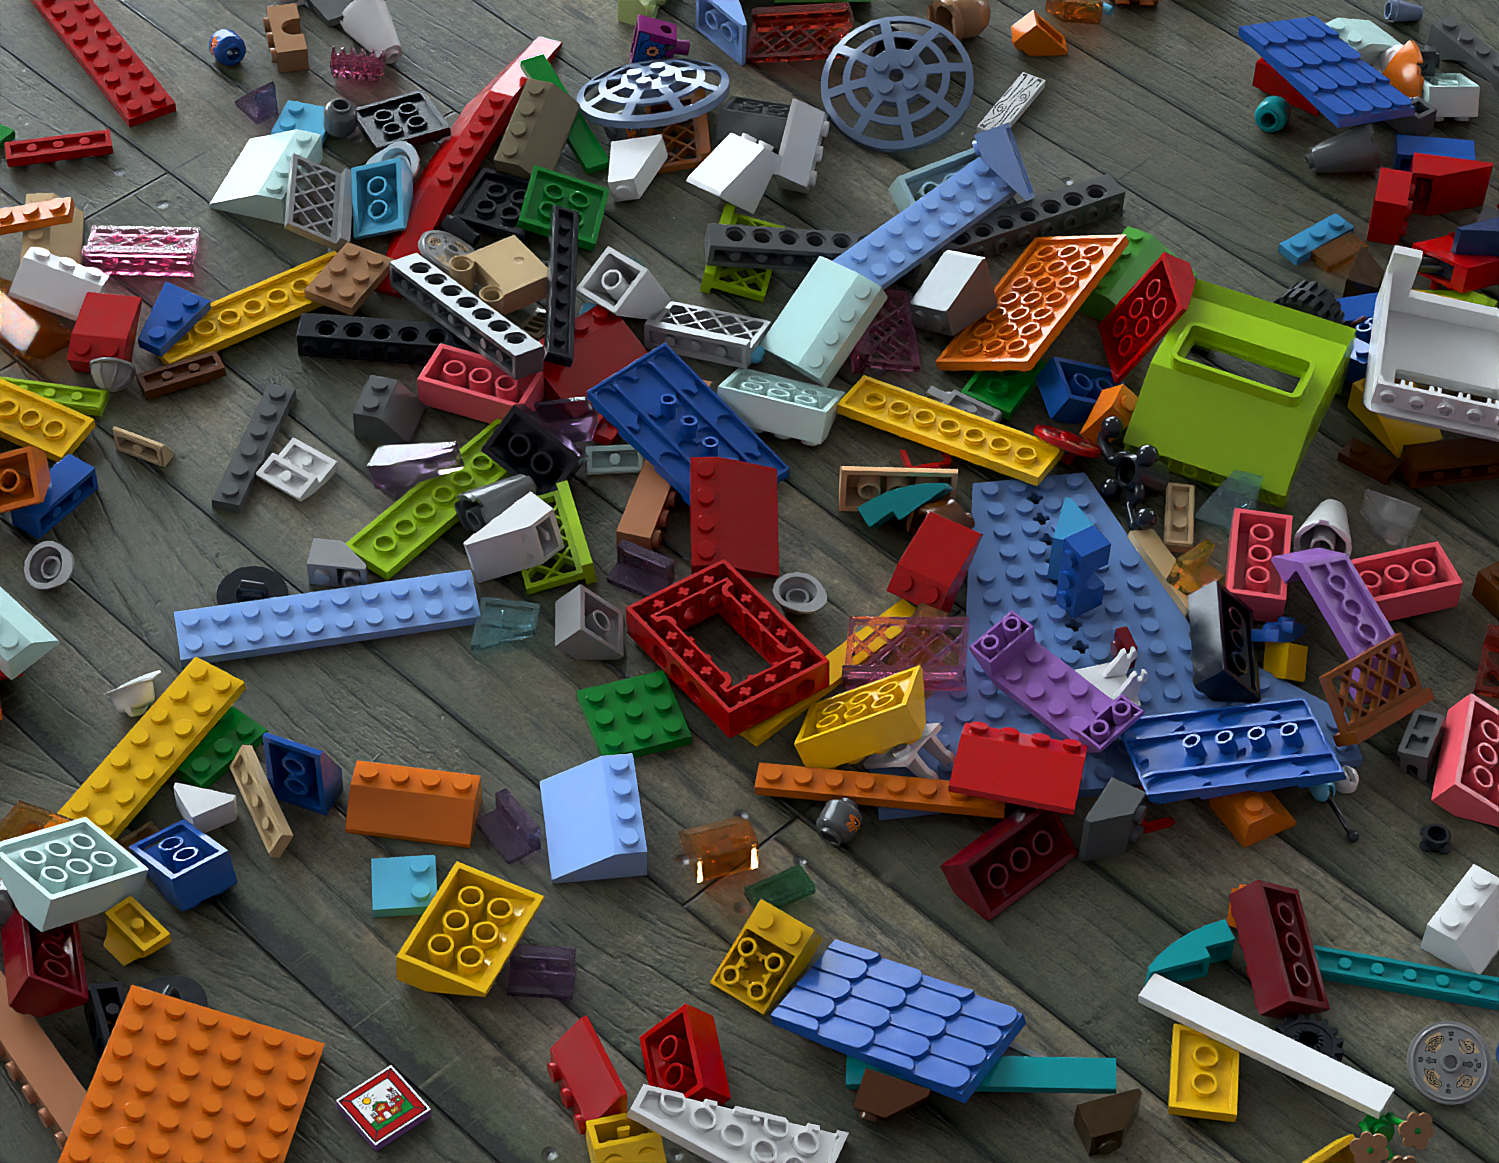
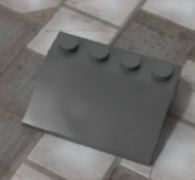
[716,96,830,153]

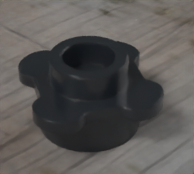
[1419,824,1451,855]

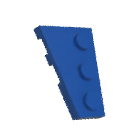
[138,282,211,357]

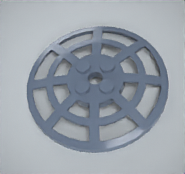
[821,16,974,153]
[577,58,730,129]

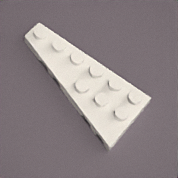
[627,1084,849,1163]

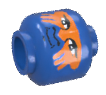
[209,29,246,66]

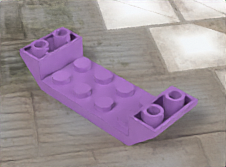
[1271,547,1406,705]
[969,610,1144,753]

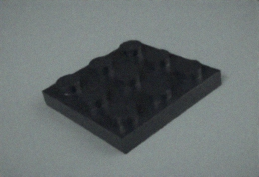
[356,89,451,154]
[451,167,531,243]

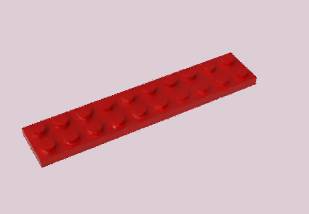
[30,0,176,128]

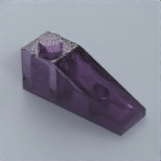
[367,442,465,489]

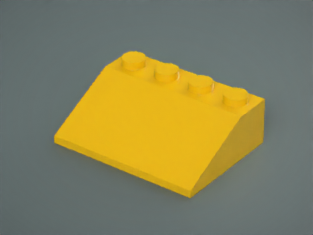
[794,665,926,770]
[396,861,544,997]

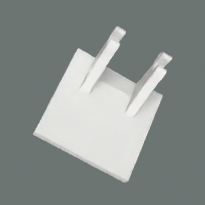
[1075,646,1149,708]
[863,723,955,779]

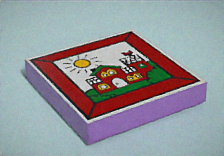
[336,1065,432,1152]

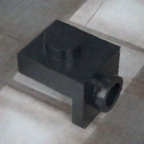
[1417,45,1440,76]

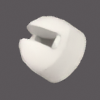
[1333,766,1359,794]

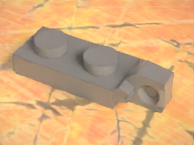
[926,386,1002,423]

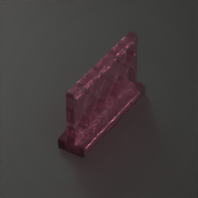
[82,225,200,276]
[850,289,921,374]
[842,616,970,691]

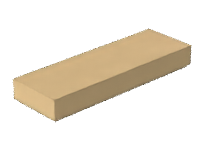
[1163,482,1195,554]

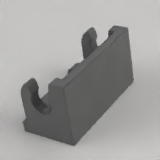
[1397,709,1445,781]

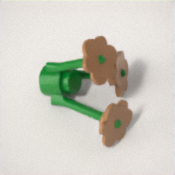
[1349,1111,1435,1163]

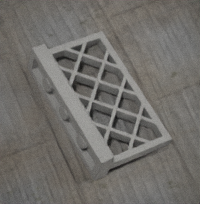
[284,153,352,253]
[644,301,771,369]

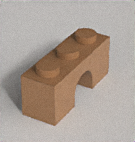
[263,3,309,73]

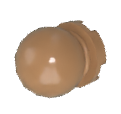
[927,0,991,47]

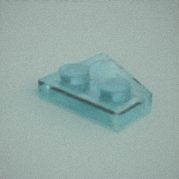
[1194,469,1264,529]
[471,597,541,652]

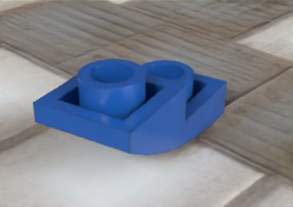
[1251,617,1306,642]

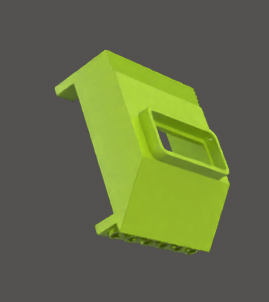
[1123,279,1357,509]

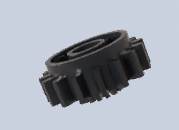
[1275,1013,1344,1082]

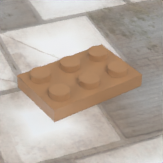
[304,242,394,316]

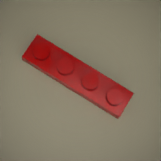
[4,129,113,167]

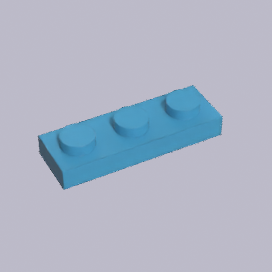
[1278,213,1354,266]

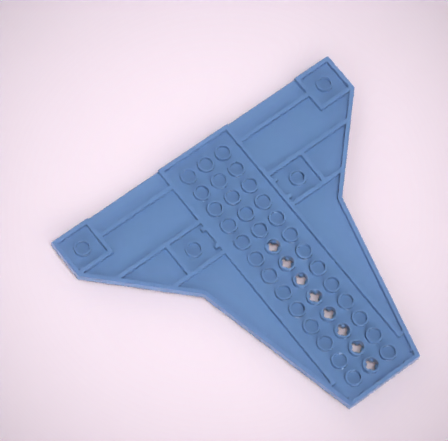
[867,472,1363,820]

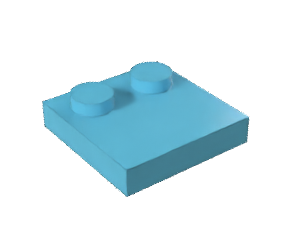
[271,100,329,146]
[371,855,437,918]

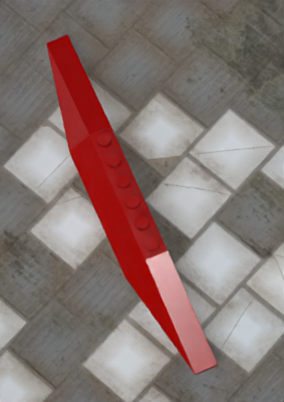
[375,36,562,298]

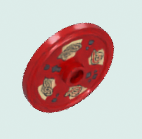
[1033,425,1101,465]

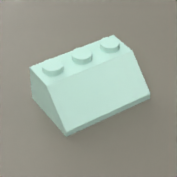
[0,587,59,680]

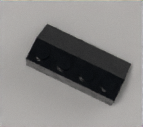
[1187,580,1261,703]

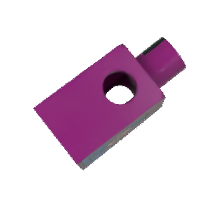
[630,15,690,63]

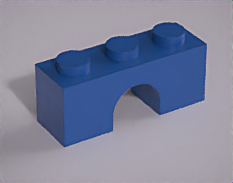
[1056,525,1111,618]

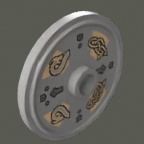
[418,230,475,275]
[1407,1021,1492,1105]

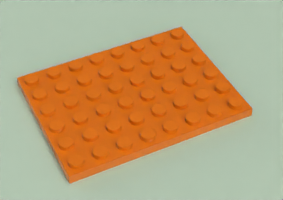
[58,985,325,1163]

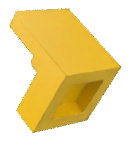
[1263,642,1308,682]

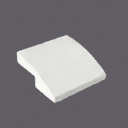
[256,437,340,502]

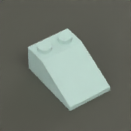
[1325,18,1401,65]
[1421,73,1480,121]

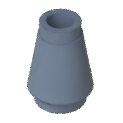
[1384,0,1423,23]

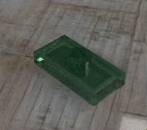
[744,864,816,909]

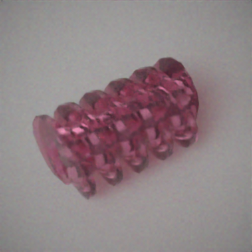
[330,46,386,82]

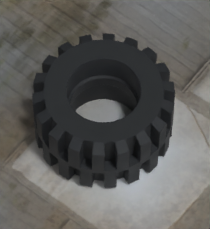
[1273,280,1345,325]

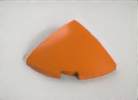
[1382,40,1424,97]

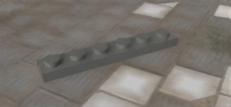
[212,383,296,513]

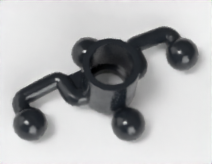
[1097,416,1169,531]

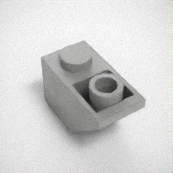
[307,538,368,587]

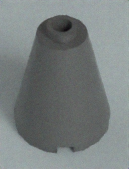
[1305,123,1380,173]
[455,474,537,533]

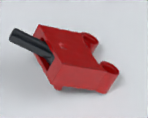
[1411,232,1499,293]

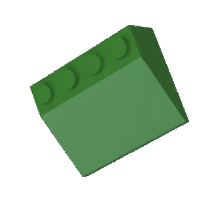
[1079,226,1198,321]

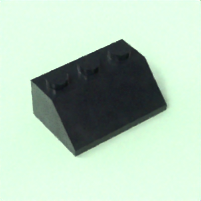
[481,403,589,496]

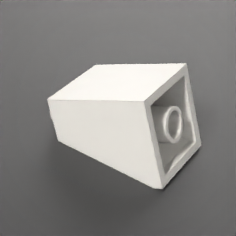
[686,133,781,214]
[576,246,671,320]

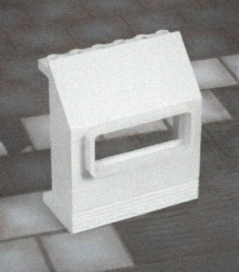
[1362,245,1499,442]

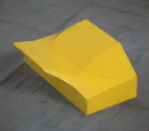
[103,895,172,966]

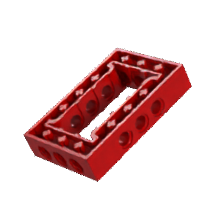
[625,559,830,739]

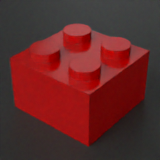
[1366,167,1416,246]

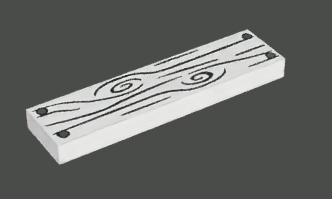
[976,72,1046,134]

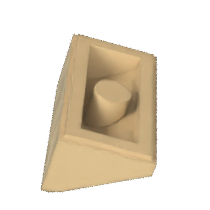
[113,426,174,467]

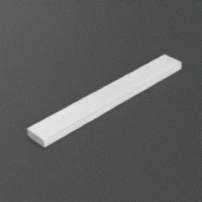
[1138,973,1394,1119]

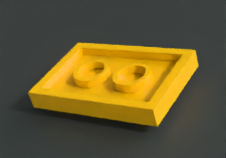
[1168,1024,1239,1122]

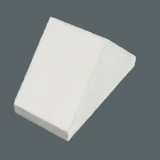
[174,782,238,833]

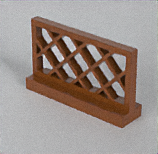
[645,88,713,174]
[1319,633,1435,747]

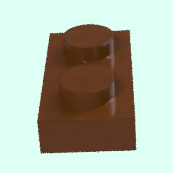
[1337,437,1402,485]

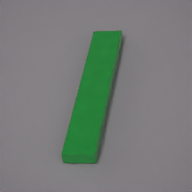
[520,54,610,175]

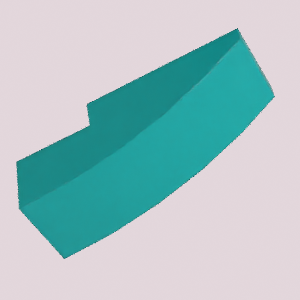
[857,483,954,529]
[1144,919,1235,987]

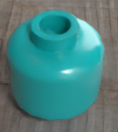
[1254,96,1291,133]

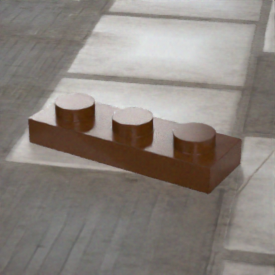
[136,350,226,400]

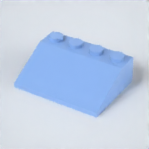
[540,753,647,884]

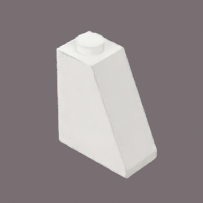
[608,134,668,202]

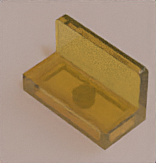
[1166,539,1224,597]

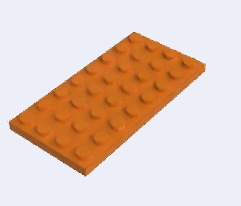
[935,234,1129,372]

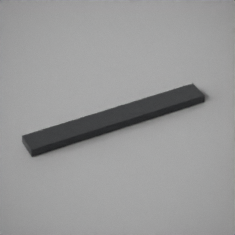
[543,205,579,368]

